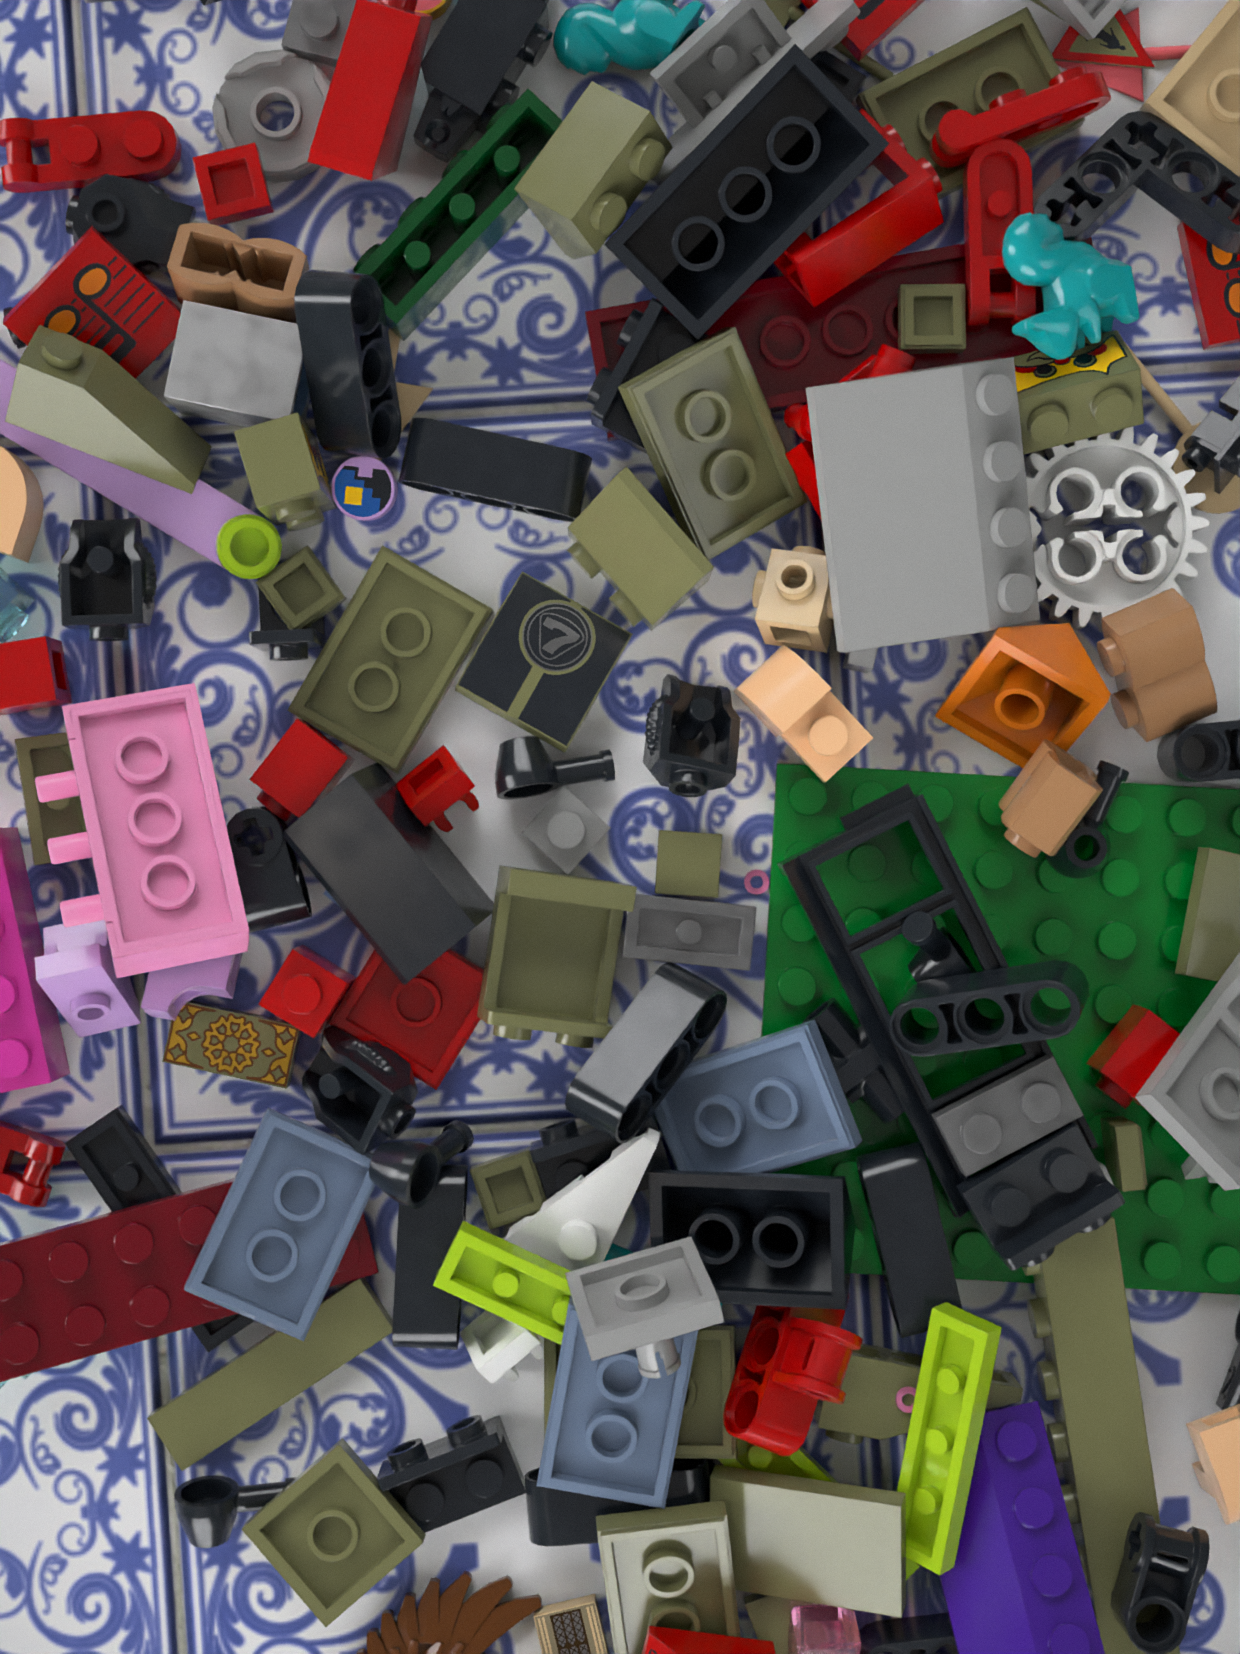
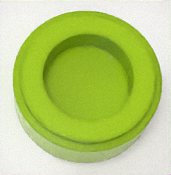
[215,514,282,579]

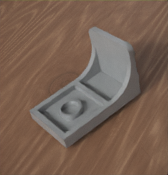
[1135,952,1240,1191]

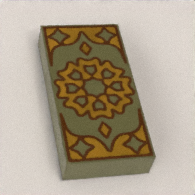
[162,1000,302,1089]

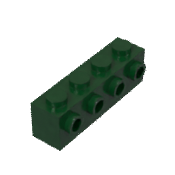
[353,88,563,341]

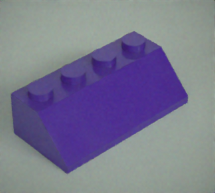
[904,1401,1105,1654]

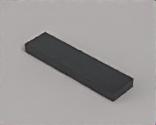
[65,1105,255,1353]

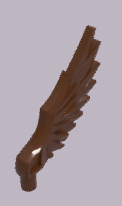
[355,1571,542,1654]

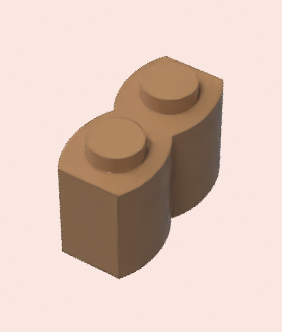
[167,223,309,324]
[1097,588,1217,742]
[998,739,1103,858]

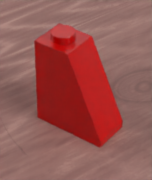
[307,0,433,181]

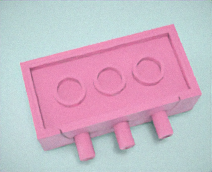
[35,683,249,978]

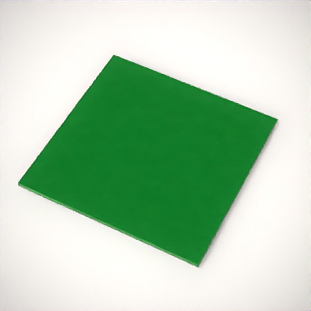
[761,763,1240,1295]

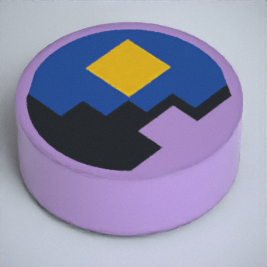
[331,456,398,521]

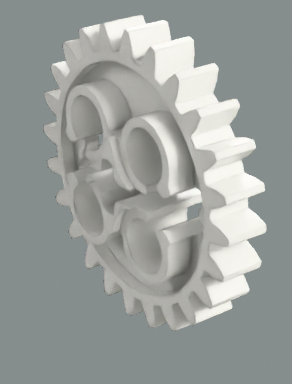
[1024,427,1210,632]

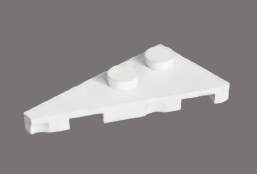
[503,1128,661,1271]

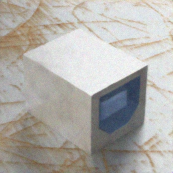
[163,300,310,427]

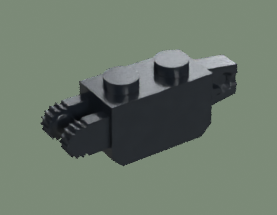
[413,0,553,163]

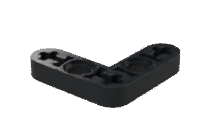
[1033,111,1240,254]

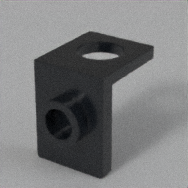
[249,576,326,661]

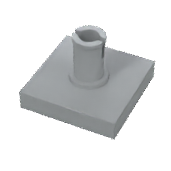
[565,1236,724,1379]

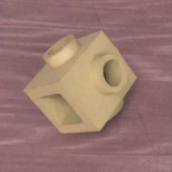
[752,546,834,653]

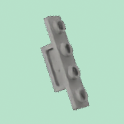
[649,0,861,186]

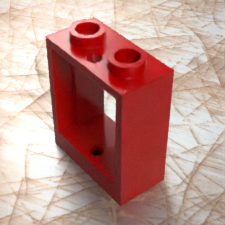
[773,108,944,308]

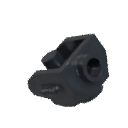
[65,174,196,276]
[57,518,157,641]
[643,674,741,797]
[302,1025,418,1155]

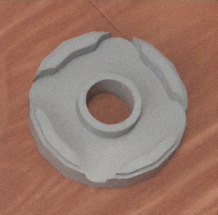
[212,49,330,183]

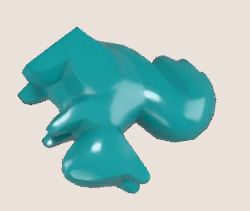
[553,0,705,76]
[1002,212,1140,360]

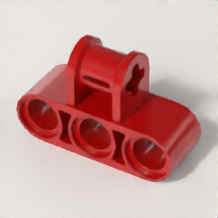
[723,1293,863,1456]

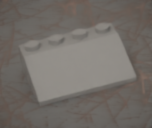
[806,357,1040,653]

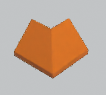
[935,623,1111,768]

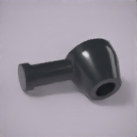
[495,736,615,800]
[1045,760,1130,879]
[902,911,977,983]
[369,1120,474,1209]
[174,1475,295,1548]

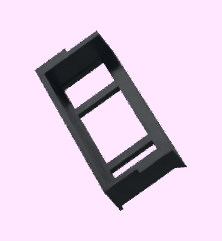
[776,784,1099,1218]

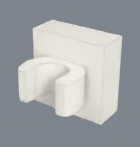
[460,1310,544,1384]

